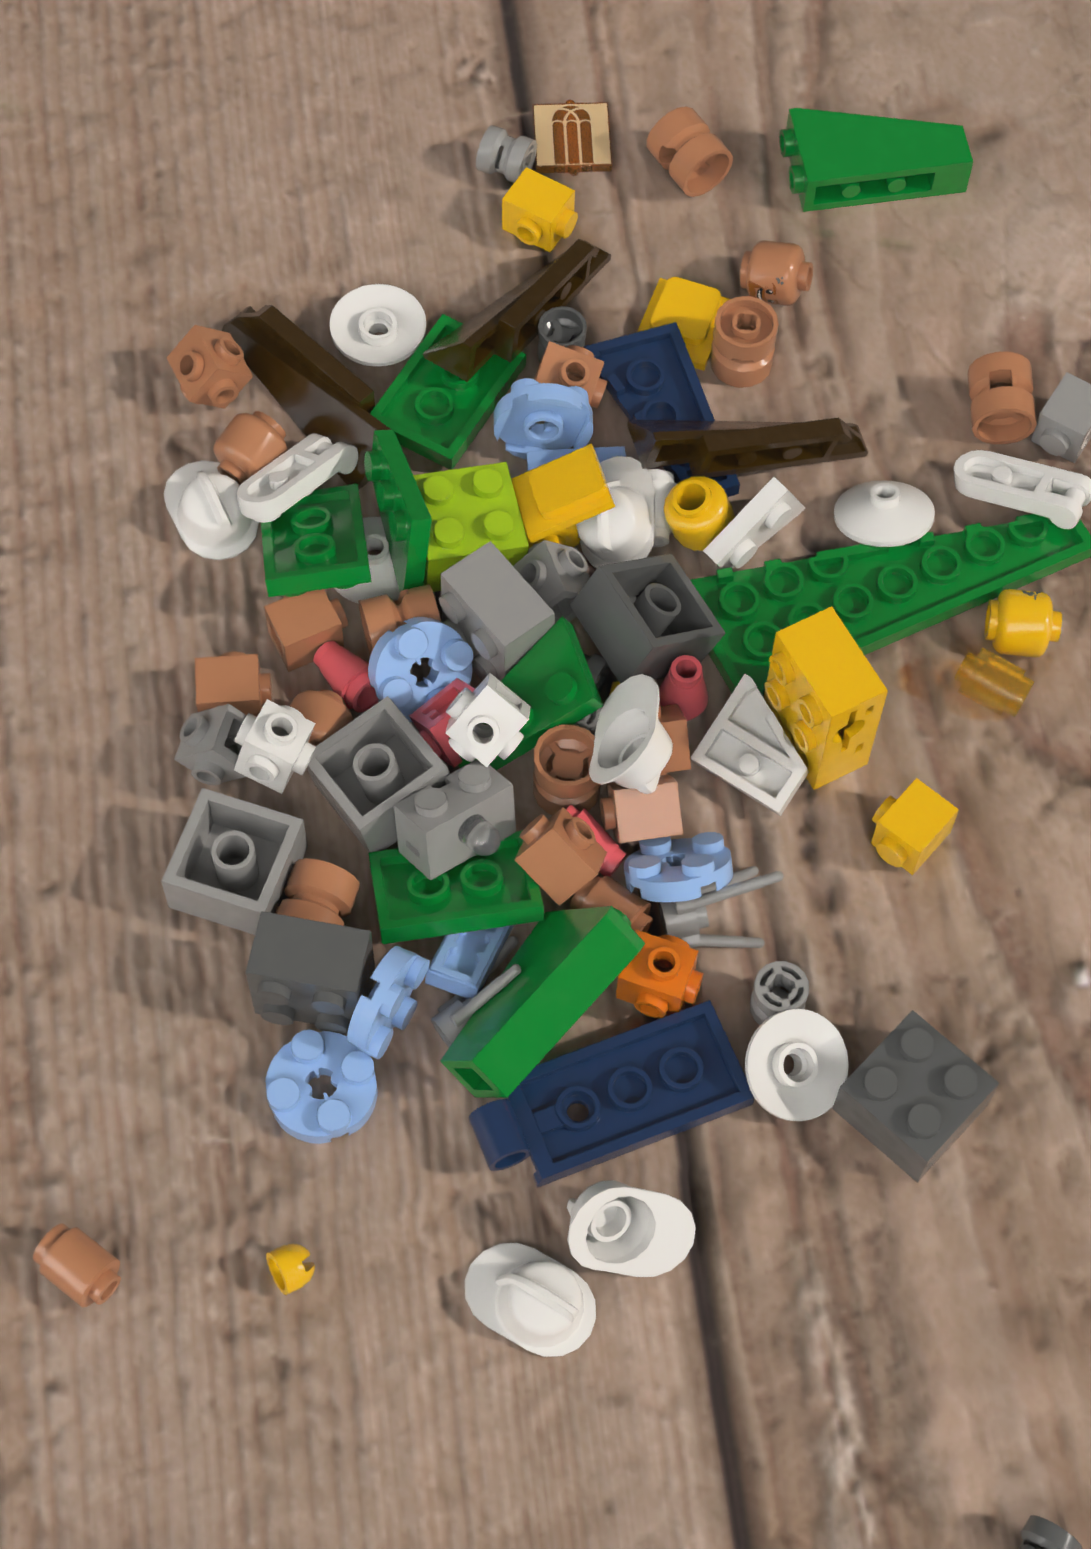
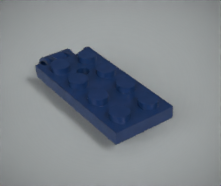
[469,1000,755,1188]

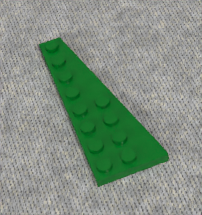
[690,514,1091,698]

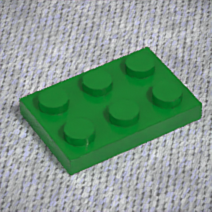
[370,314,526,470]
[261,484,372,597]
[368,830,545,945]

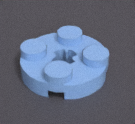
[493,378,593,459]
[368,617,473,722]
[624,832,733,902]
[347,946,430,1059]
[265,1029,378,1144]

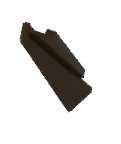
[423,239,611,382]
[222,305,391,490]
[627,417,869,478]

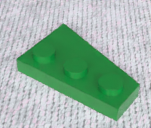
[364,429,432,593]

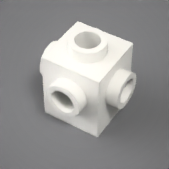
[445,673,531,767]
[234,699,316,794]

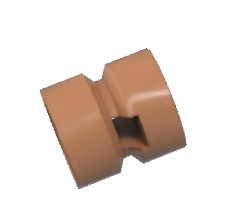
[646,106,733,197]
[710,296,779,388]
[967,352,1037,444]
[358,584,441,656]
[533,725,601,815]
[275,858,360,926]

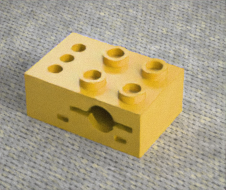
[764,606,888,790]

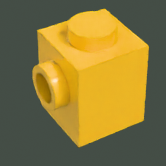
[502,167,578,252]
[871,778,959,875]

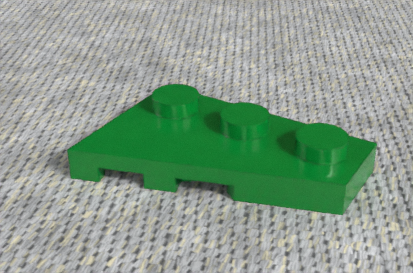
[449,616,604,771]

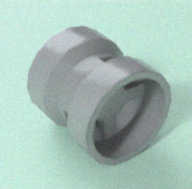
[476,125,537,183]
[750,961,809,1025]

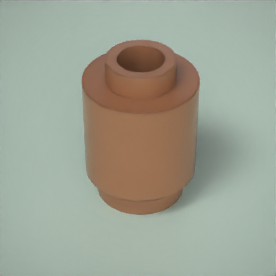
[570,875,653,933]
[33,1223,121,1308]

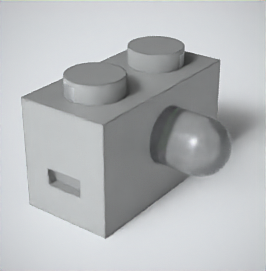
[394,759,516,880]

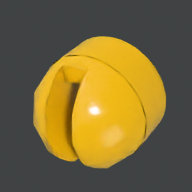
[266,1243,315,1295]

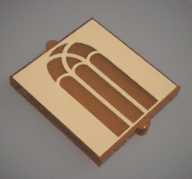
[533,100,613,176]

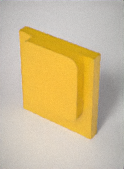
[637,277,730,371]
[511,443,615,543]

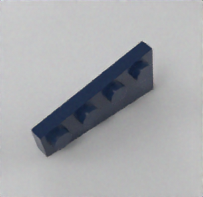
[584,322,740,497]

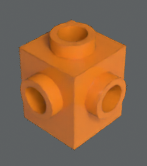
[616,930,704,1018]

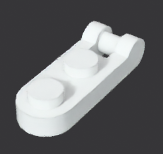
[236,433,358,523]
[954,450,1091,529]

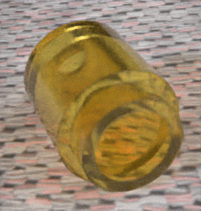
[953,647,1035,718]

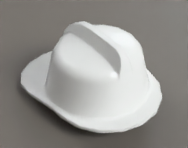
[576,456,655,568]
[163,460,259,560]
[589,674,673,794]
[567,1180,696,1277]
[465,1243,596,1357]

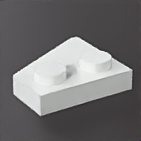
[691,674,809,816]

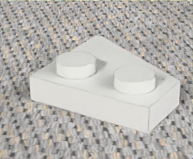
[703,477,805,569]

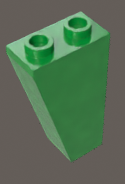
[779,108,973,212]
[440,906,645,1098]

